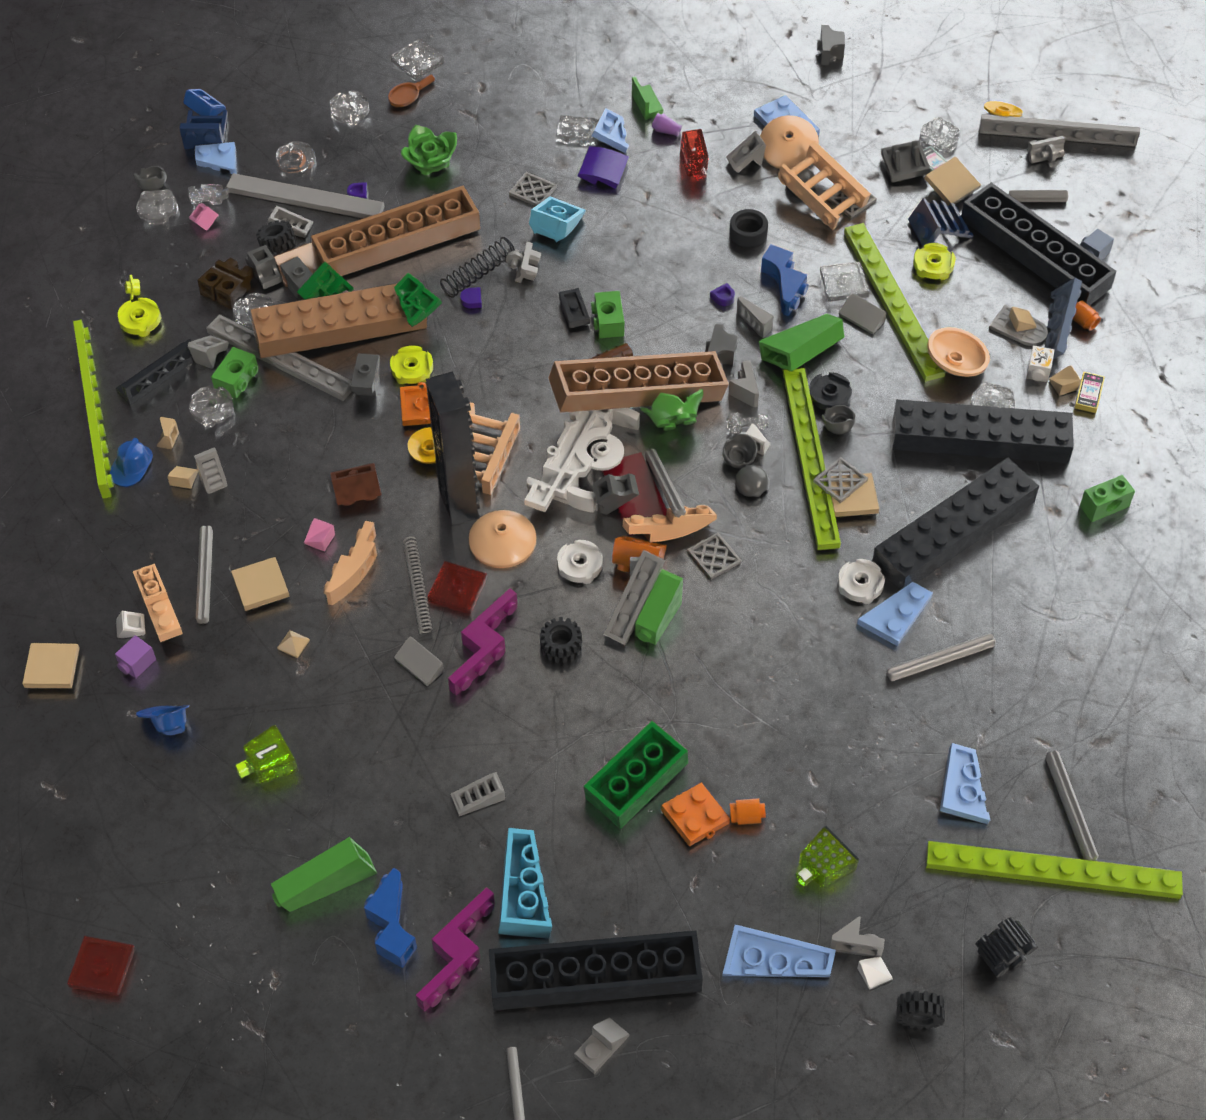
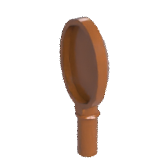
[388,74,435,107]

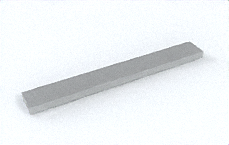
[979,114,1140,147]
[226,173,384,218]
[206,314,352,401]

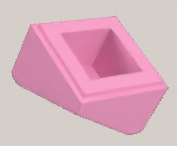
[189,202,218,230]
[304,518,335,552]

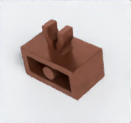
[331,463,382,506]

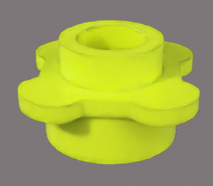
[125,275,140,300]

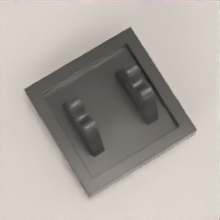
[881,140,931,182]

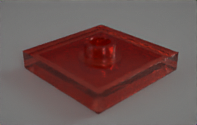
[427,561,488,614]
[67,936,135,996]

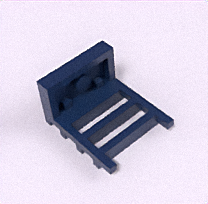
[180,110,228,149]
[908,198,974,247]

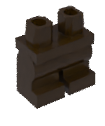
[197,257,254,310]

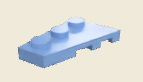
[857,582,933,646]
[940,743,990,824]

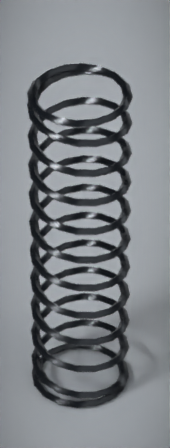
[440,237,515,298]

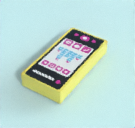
[1075,372,1105,413]

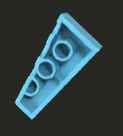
[498,828,552,939]

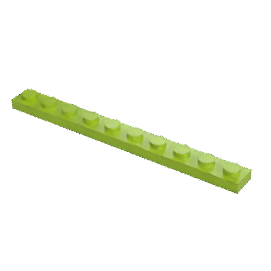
[844,223,946,382]
[73,319,114,498]
[783,368,841,550]
[926,841,1183,899]

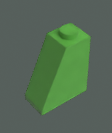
[635,569,683,645]

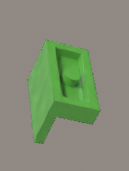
[632,76,663,120]

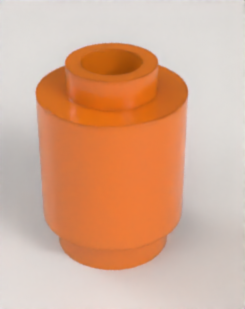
[1072,300,1101,331]
[730,798,766,825]

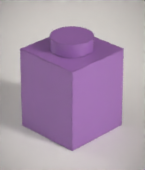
[115,635,156,678]

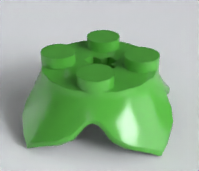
[401,124,457,175]
[640,389,703,431]

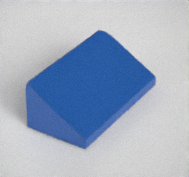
[183,89,226,116]

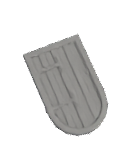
[989,305,1048,346]

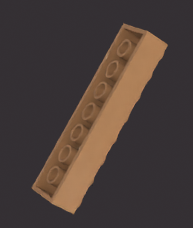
[311,186,480,276]
[251,283,427,358]
[548,351,729,413]

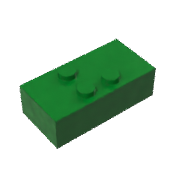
[584,721,688,829]

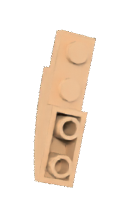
[622,505,717,542]
[324,521,377,605]
[133,564,183,642]

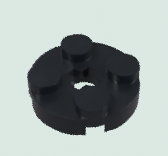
[809,372,852,410]

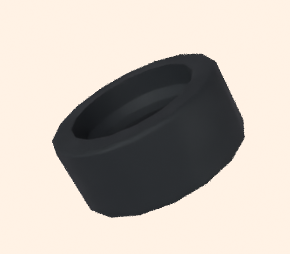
[730,209,768,247]

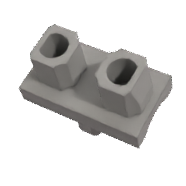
[1028,136,1065,163]
[506,241,541,283]

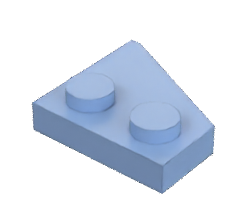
[592,108,629,153]
[195,142,237,174]

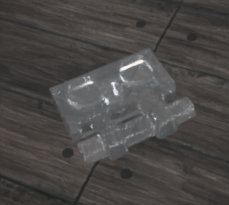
[555,115,599,146]

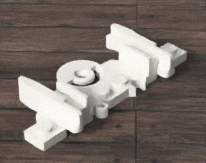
[525,408,640,513]

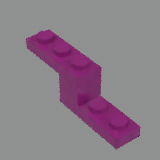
[448,589,518,695]
[416,887,495,1012]

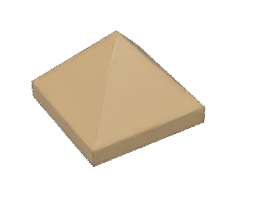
[277,630,310,658]

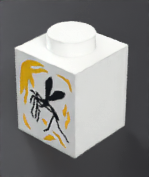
[1026,346,1055,382]

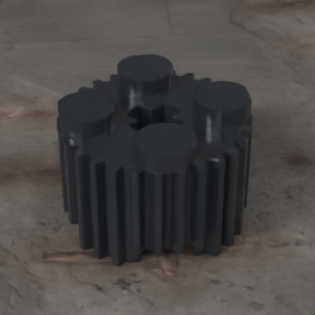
[975,917,1038,977]

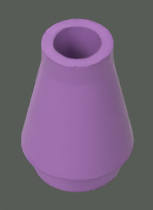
[652,113,682,137]

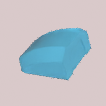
[529,196,586,242]

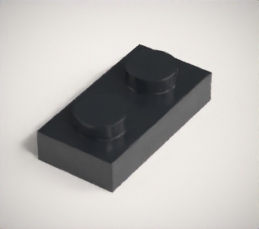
[559,288,590,328]

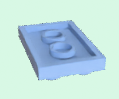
[754,95,820,138]

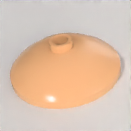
[760,115,819,170]
[927,327,990,377]
[469,510,536,568]

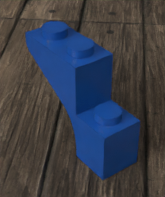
[761,244,809,316]
[364,868,417,968]

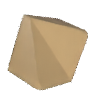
[1049,365,1081,396]
[157,417,179,449]

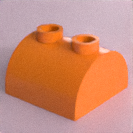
[612,535,667,572]

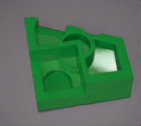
[297,261,354,300]
[394,273,442,327]

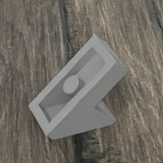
[726,131,766,173]
[188,335,229,369]
[728,360,759,407]
[830,916,885,958]
[574,1018,629,1074]

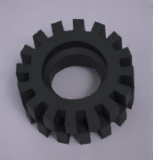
[256,220,296,255]
[540,617,582,662]
[896,991,945,1029]

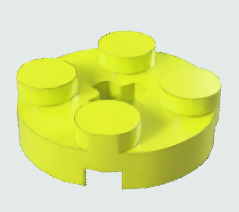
[913,243,956,280]
[118,298,161,337]
[390,346,433,384]

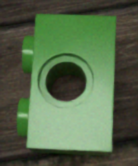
[591,291,625,338]
[211,347,258,399]
[1080,475,1135,522]

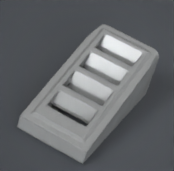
[267,205,313,238]
[737,296,774,338]
[194,447,227,494]
[451,772,505,816]

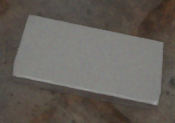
[838,293,886,334]
[394,636,444,686]

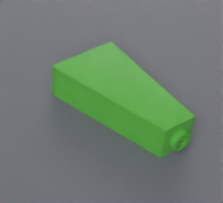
[759,314,845,372]
[271,837,377,912]

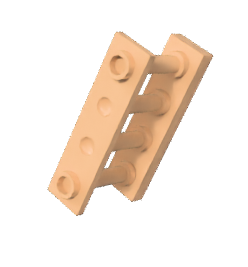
[778,141,871,230]
[468,402,520,495]

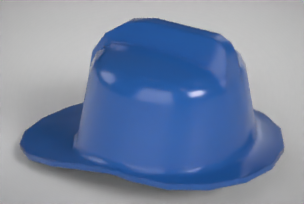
[110,438,153,487]
[136,705,190,735]

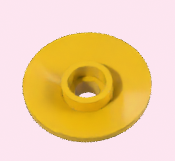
[984,101,1023,117]
[408,427,436,464]

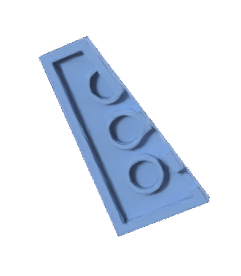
[723,925,836,977]

